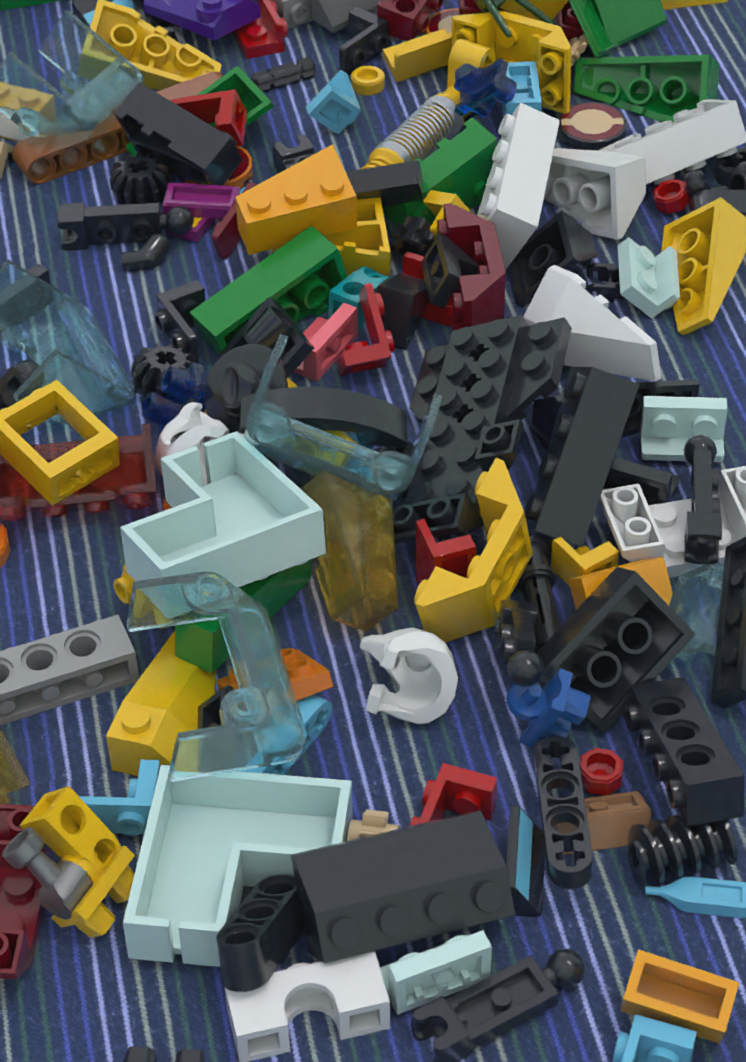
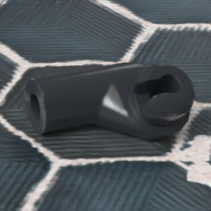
[121,233,170,271]

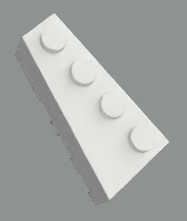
[598,99,746,184]
[477,102,560,270]

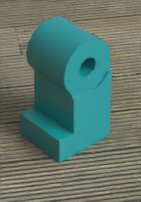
[328,266,392,333]

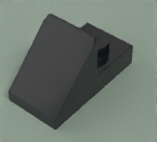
[421,233,479,309]

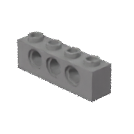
[0,614,139,726]

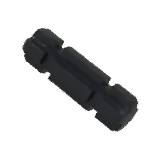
[251,57,316,92]

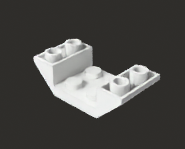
[599,466,746,578]

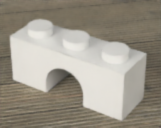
[225,951,390,1062]

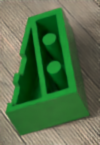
[382,118,497,225]

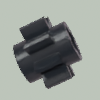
[391,215,435,258]

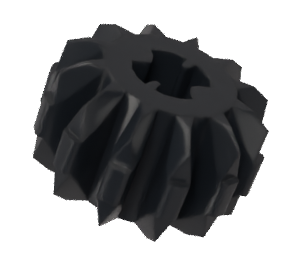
[110,153,171,205]
[131,344,199,405]

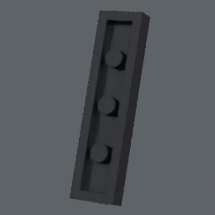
[711,537,746,709]

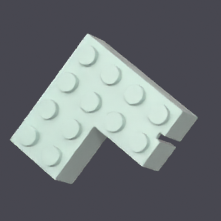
[120,431,326,615]
[123,765,353,967]

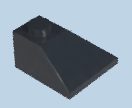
[509,210,598,307]

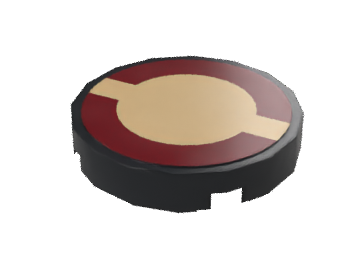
[557,102,627,151]

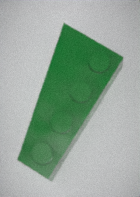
[190,225,348,355]
[175,559,312,674]

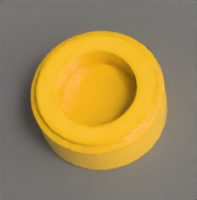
[351,66,385,96]

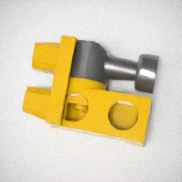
[2,786,135,938]

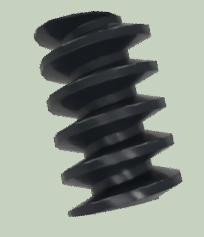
[628,815,738,887]

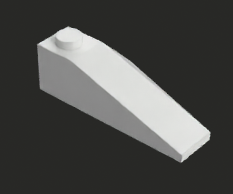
[523,265,662,381]

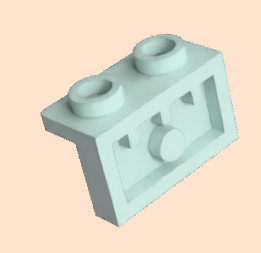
[618,237,680,318]
[640,396,727,462]
[380,930,492,1015]

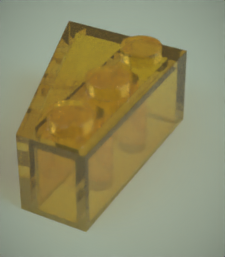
[301,471,398,632]

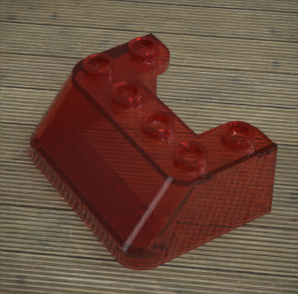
[0,423,159,521]

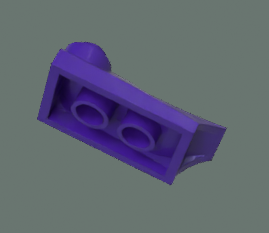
[144,0,261,41]

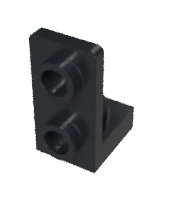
[339,7,389,76]
[154,280,206,364]

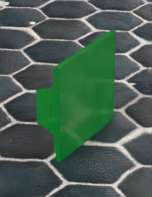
[569,0,623,57]

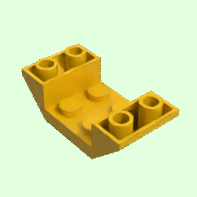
[451,11,571,114]
[414,458,533,643]

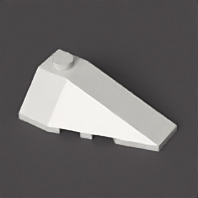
[543,148,646,240]

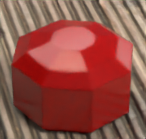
[653,179,690,214]
[579,748,624,795]

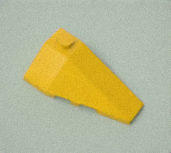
[78,0,222,90]
[106,631,216,776]

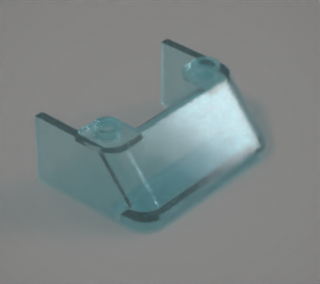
[0,10,143,137]
[0,259,136,425]
[244,334,443,502]
[126,571,307,782]

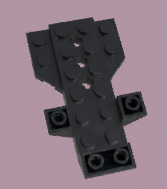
[370,315,572,545]

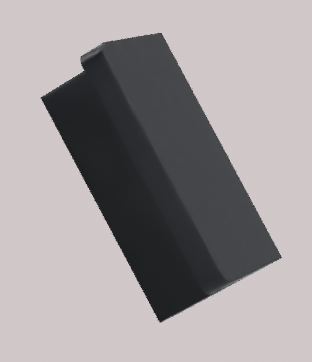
[347,160,425,207]
[603,457,679,505]

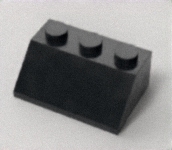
[536,567,696,734]

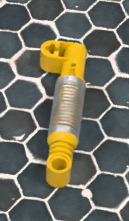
[346,39,496,174]

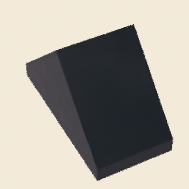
[377,273,429,351]

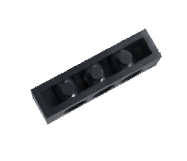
[624,677,744,826]

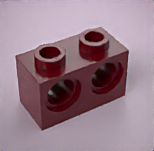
[377,0,444,41]

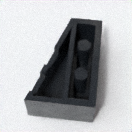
[113,82,243,186]

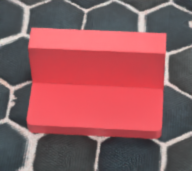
[294,303,358,382]

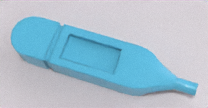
[645,877,746,919]

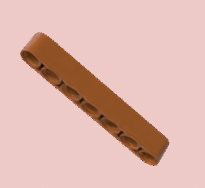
[12,71,223,184]

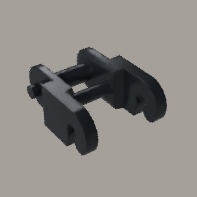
[586,263,626,302]

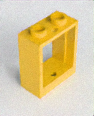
[0,380,120,506]

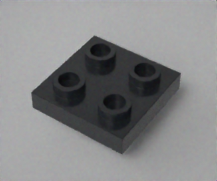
[219,297,314,378]

